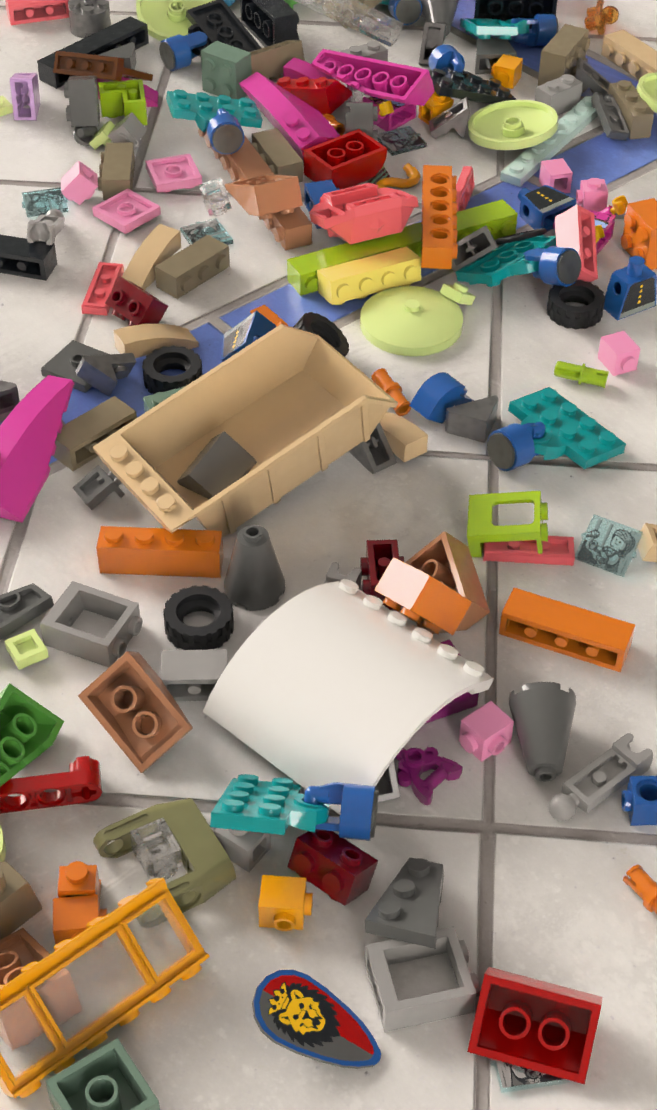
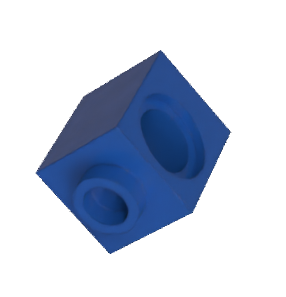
[621,776,657,826]

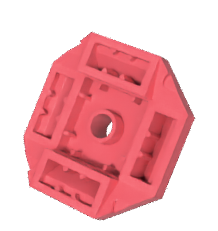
[309,183,419,244]

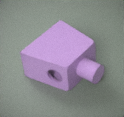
[10,73,40,120]

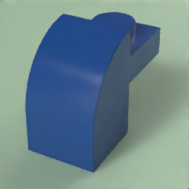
[409,372,474,424]

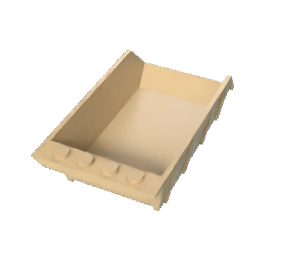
[93,324,398,537]

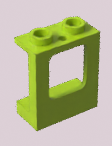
[467,491,548,557]

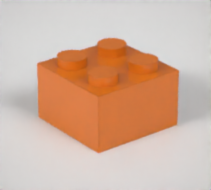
[621,198,657,270]
[374,557,472,635]

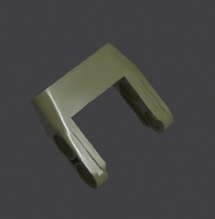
[93,798,236,928]

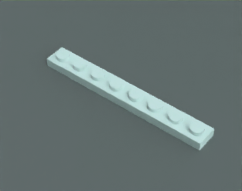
[500,96,598,187]

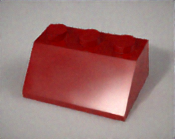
[276,77,352,114]
[467,967,603,1085]

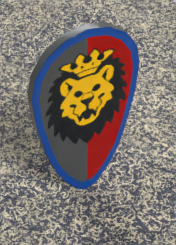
[252,970,381,1069]

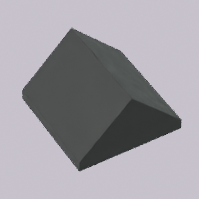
[177,431,257,499]

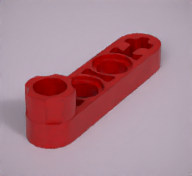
[0,756,102,814]

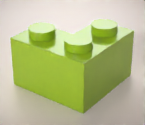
[98,79,148,125]

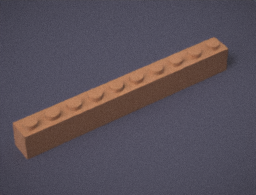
[197,126,312,251]

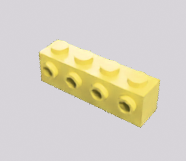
[317,247,421,305]

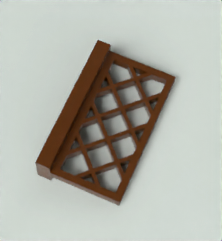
[53,51,153,82]

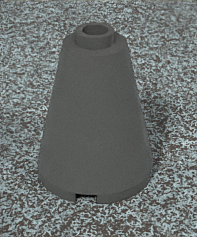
[420,0,459,37]
[224,525,285,611]
[509,682,576,782]

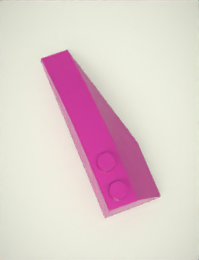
[311,49,435,106]
[239,72,340,162]
[0,375,74,523]

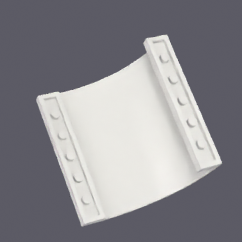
[203,579,494,815]

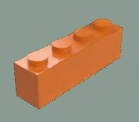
[96,526,224,578]
[499,588,635,672]

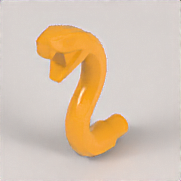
[376,163,421,188]

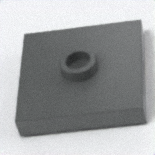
[41,340,109,393]

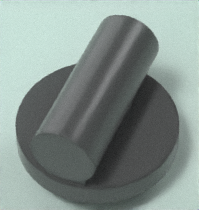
[73,126,98,146]

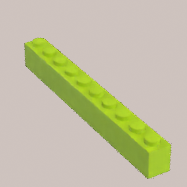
[287,199,518,296]

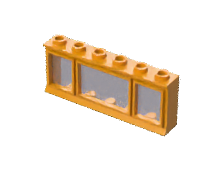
[0,878,210,1098]

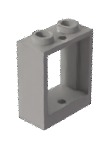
[40,581,143,668]
[365,926,480,1032]

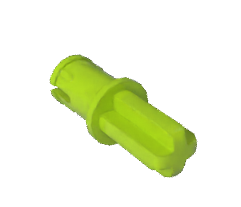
[554,361,609,388]

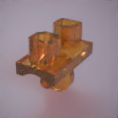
[584,0,619,35]

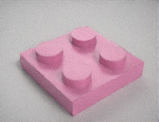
[145,154,202,193]
[92,189,161,234]

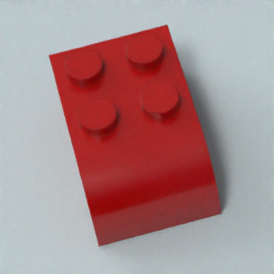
[304,129,387,190]

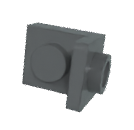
[73,465,125,510]

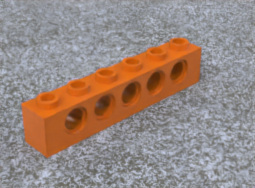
[421,165,458,269]

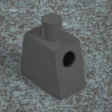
[475,36,517,74]

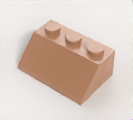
[405,531,490,634]

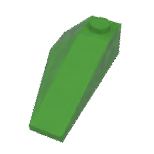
[0,683,64,787]

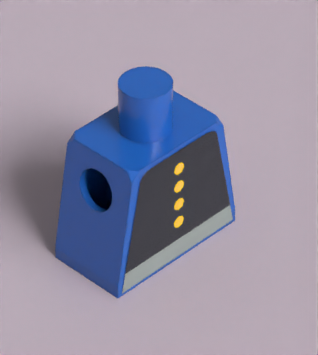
[518,185,576,232]
[604,256,657,321]
[221,310,276,362]

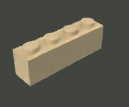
[601,29,657,80]

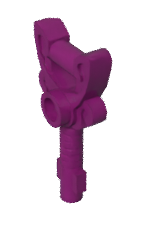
[395,747,463,805]

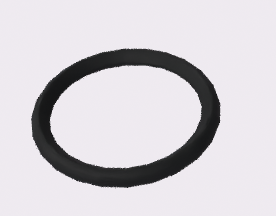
[496,228,547,245]

